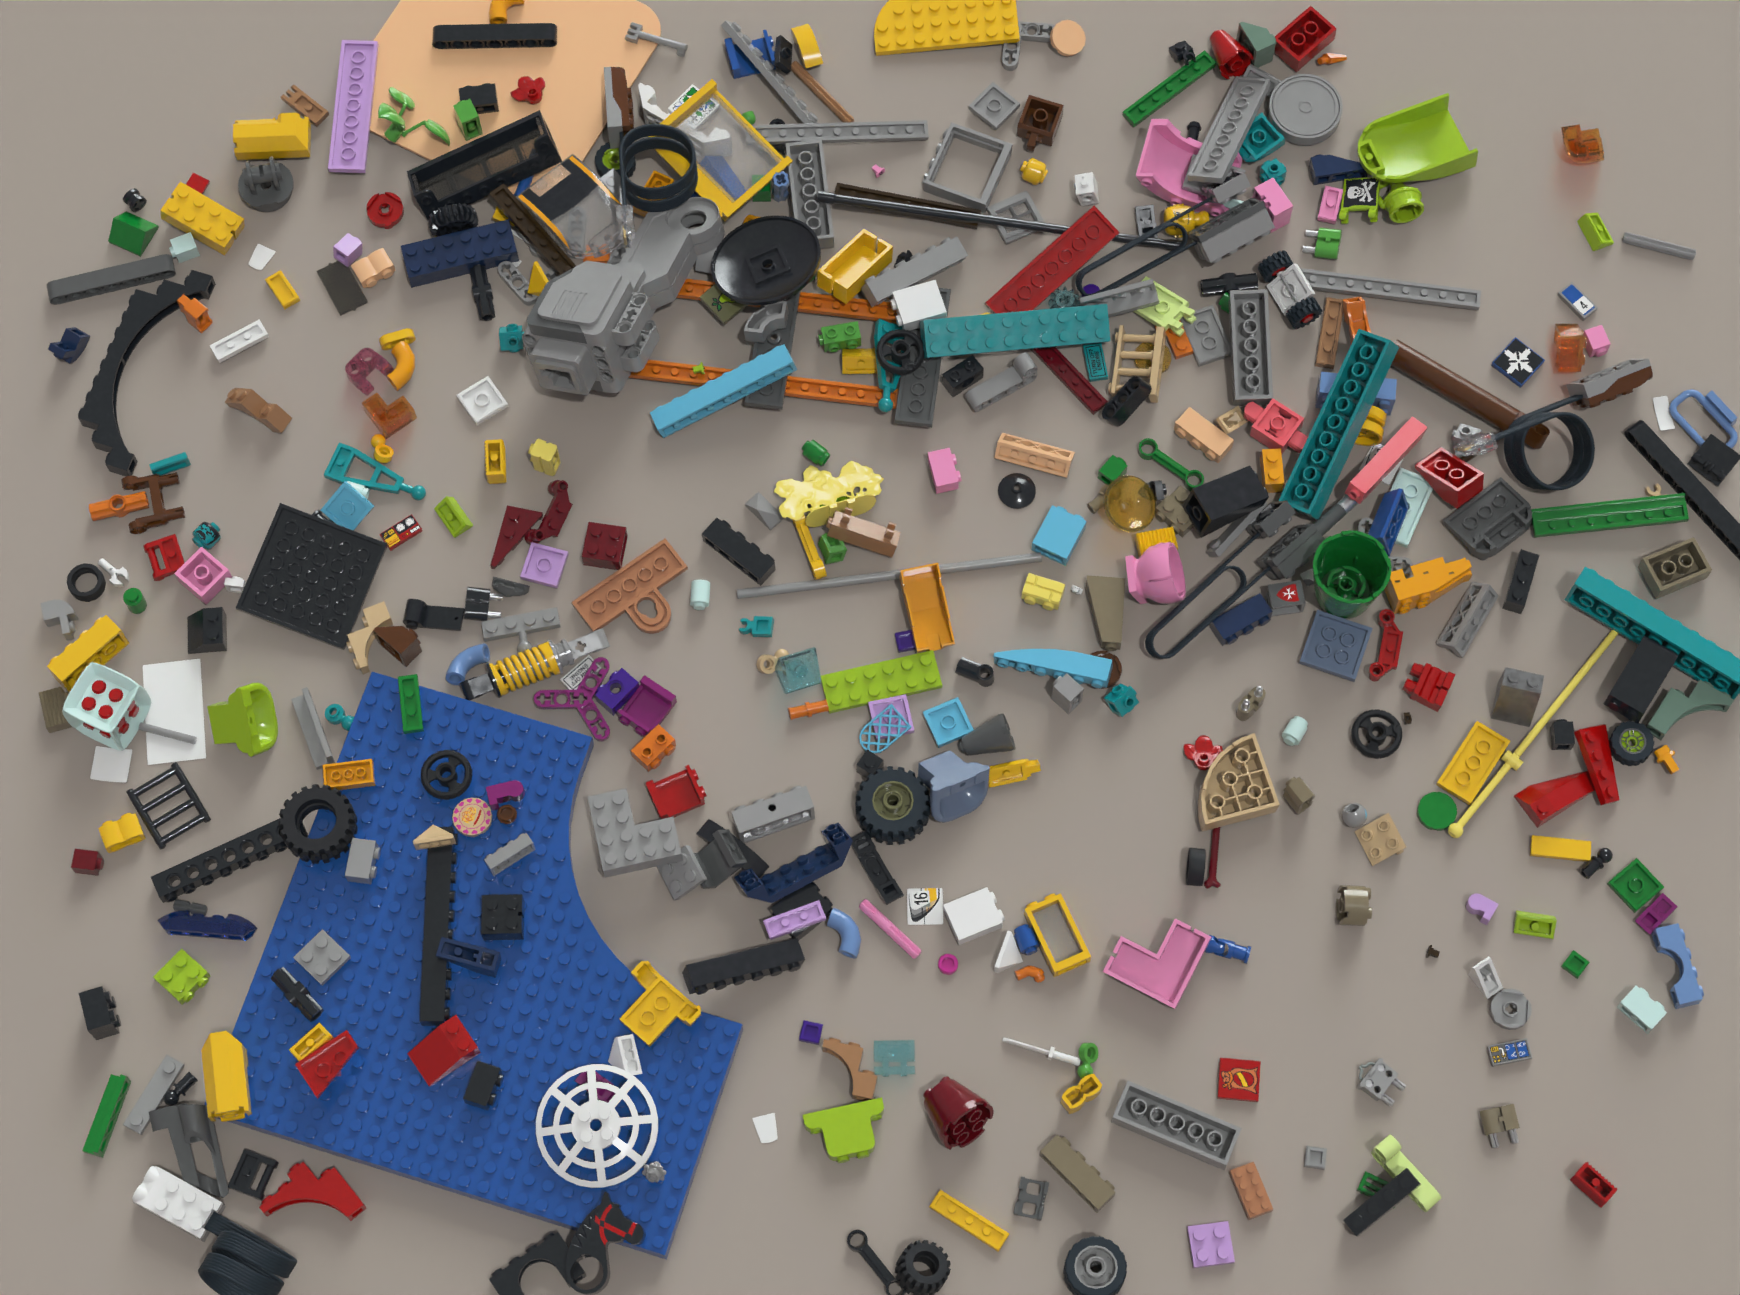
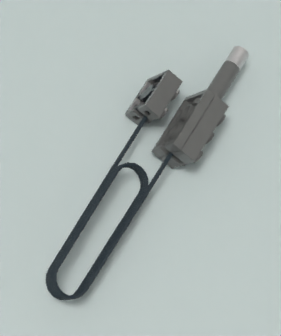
[1145,495,1358,659]

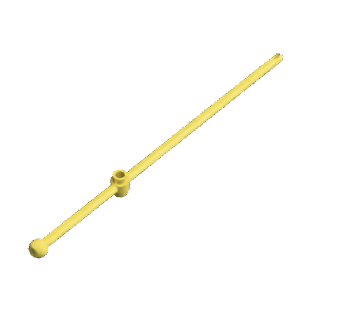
[1448,629,1619,838]

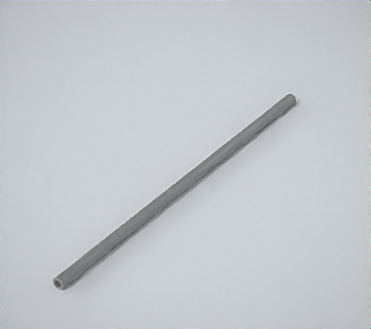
[737,552,1042,599]

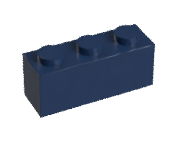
[1210,593,1273,646]

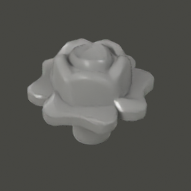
[642,1161,667,1183]

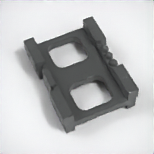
[1014,1176,1049,1221]

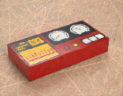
[380,514,422,551]

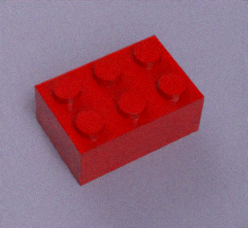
[1274,6,1337,72]

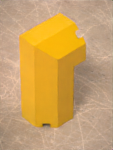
[233,113,311,160]
[201,1031,252,1122]

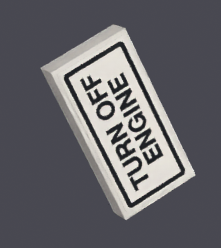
[560,655,602,690]

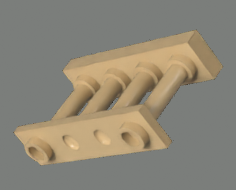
[1109,325,1166,403]

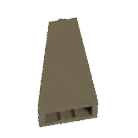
[1086,575,1125,651]

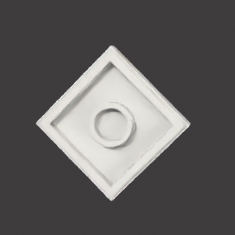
[456,376,509,426]

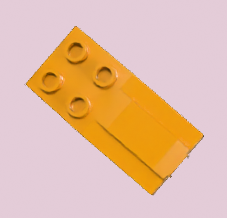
[1384,557,1472,614]
[899,563,955,653]

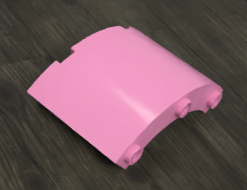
[1136,119,1243,217]

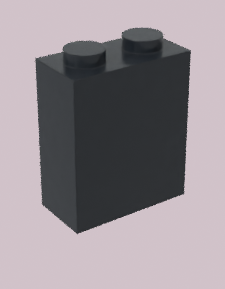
[770,882,833,941]

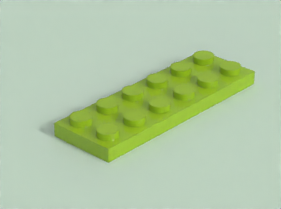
[820,650,942,714]

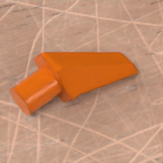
[1317,53,1347,65]

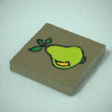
[700,284,748,325]

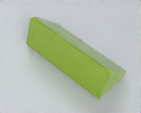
[1577,213,1614,251]
[434,496,473,538]
[1513,910,1557,939]

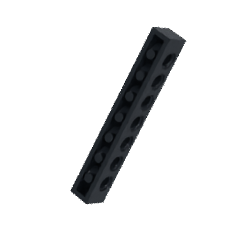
[151,818,309,903]

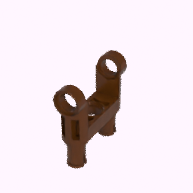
[121,472,185,534]

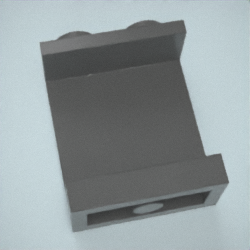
[694,829,747,889]

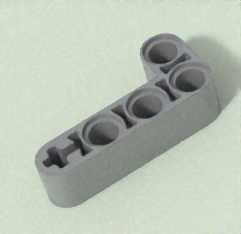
[965,352,1038,412]

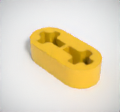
[379,328,416,350]

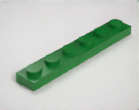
[1122,50,1217,127]

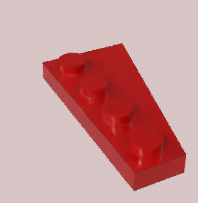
[1574,724,1620,806]

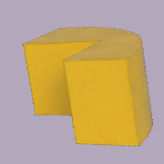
[791,24,823,68]

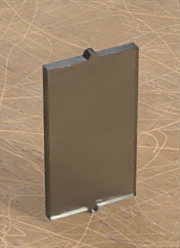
[317,261,368,316]

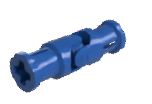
[1193,930,1251,964]

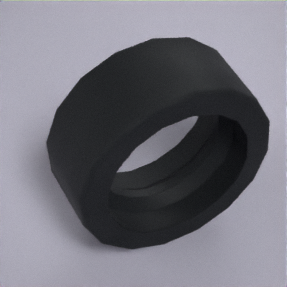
[67,563,106,602]
[1186,848,1206,886]

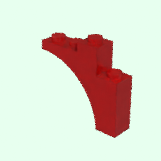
[259,1162,367,1221]

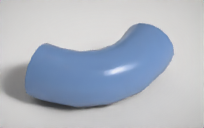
[446,643,490,685]
[827,908,861,959]

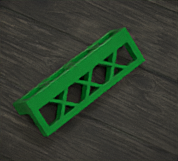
[82,1074,131,1158]

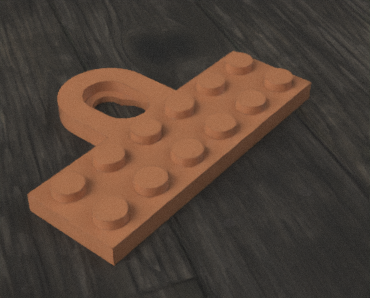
[571,538,688,634]

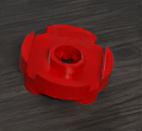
[367,192,404,229]

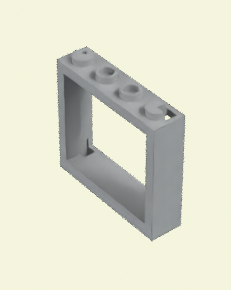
[922,122,1013,213]

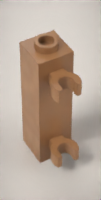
[826,507,901,558]

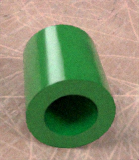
[123,588,147,614]

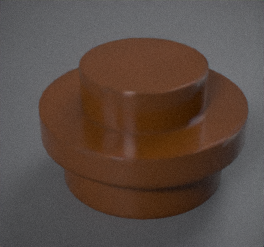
[497,805,517,824]

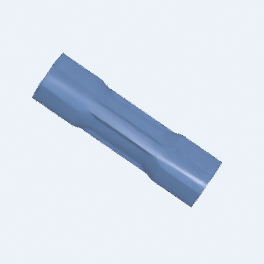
[772,171,789,202]

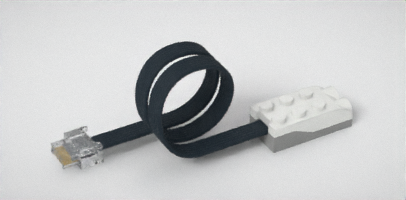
[132,1166,297,1295]

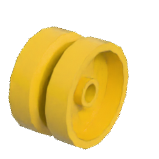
[1354,405,1387,446]

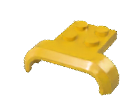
[619,961,701,1047]

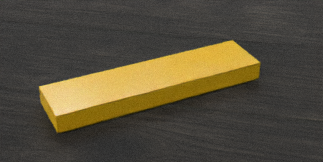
[929,1189,1009,1252]

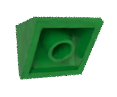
[108,211,159,257]

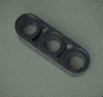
[1102,376,1152,426]

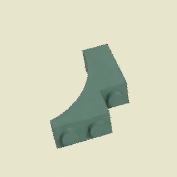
[1647,680,1734,741]

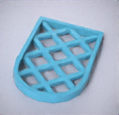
[859,704,912,754]

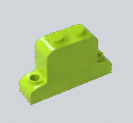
[803,1097,884,1163]

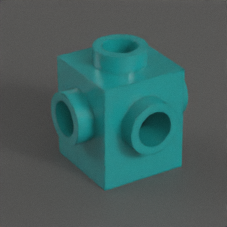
[1259,158,1287,186]
[499,324,525,352]
[1104,683,1139,717]

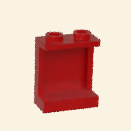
[645,765,707,819]

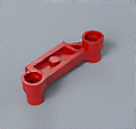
[1369,609,1403,682]

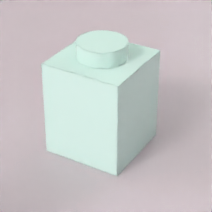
[169,232,200,263]

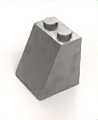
[1491,667,1544,727]

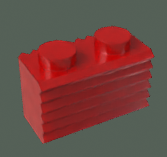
[1570,1162,1617,1208]

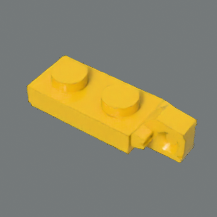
[988,759,1041,788]

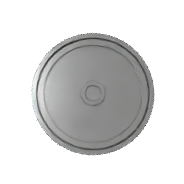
[1268,74,1342,145]

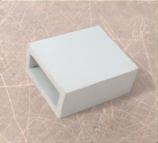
[890,280,947,331]
[943,887,1005,945]

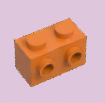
[631,724,676,772]

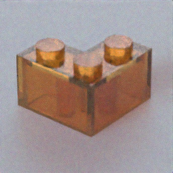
[1554,324,1587,372]
[362,392,417,439]

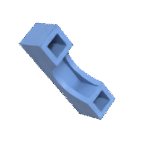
[1651,923,1704,1009]

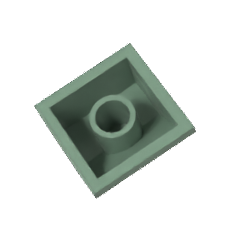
[1236,22,1276,68]

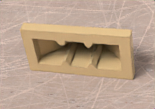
[1214,406,1249,435]
[413,825,456,850]

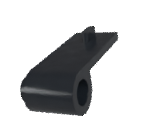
[403,599,465,631]

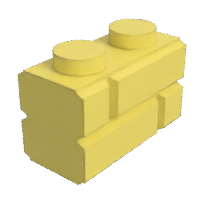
[528,438,561,476]
[1021,573,1065,611]

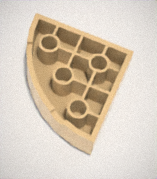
[1198,733,1280,832]

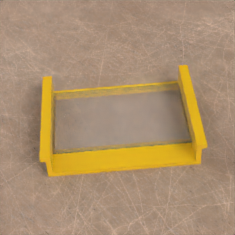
[648,79,793,221]

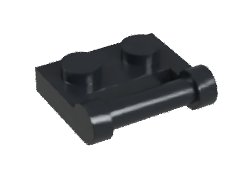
[228,1149,279,1201]

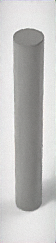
[139,722,197,744]

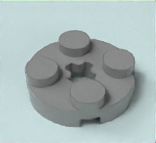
[1490,989,1531,1030]

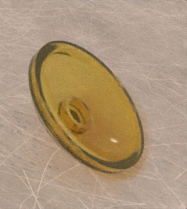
[1103,475,1156,532]

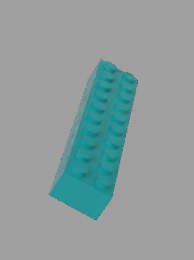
[919,304,1111,358]
[1279,329,1399,520]
[1564,567,1740,700]

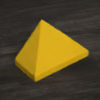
[528,261,549,296]

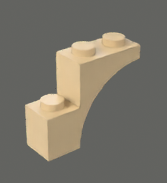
[346,601,393,675]

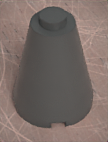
[959,713,1016,756]

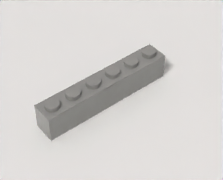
[861,237,968,307]

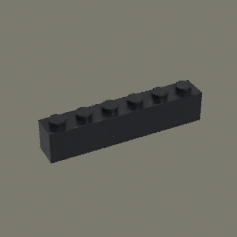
[682,938,805,995]

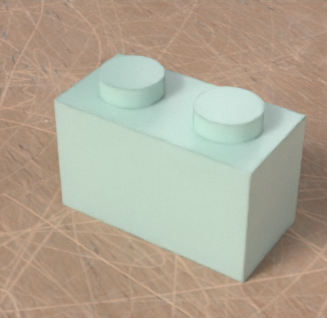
[1617,986,1667,1034]

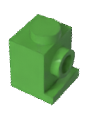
[818,533,847,564]

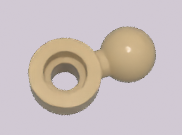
[757,649,790,674]

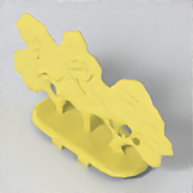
[774,461,884,527]

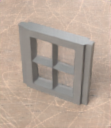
[987,191,1044,245]

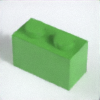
[453,99,483,141]

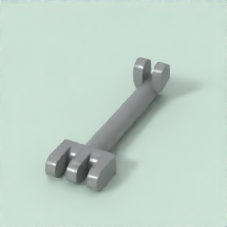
[625,22,688,57]

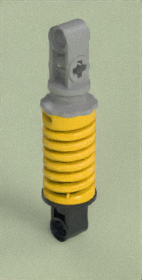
[460,628,610,700]

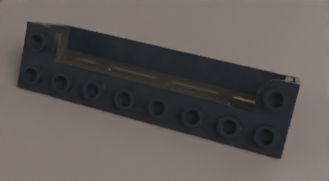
[407,110,563,222]

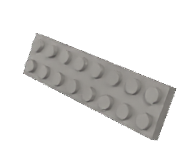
[1187,76,1271,184]

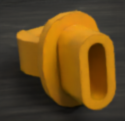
[1654,745,1679,775]

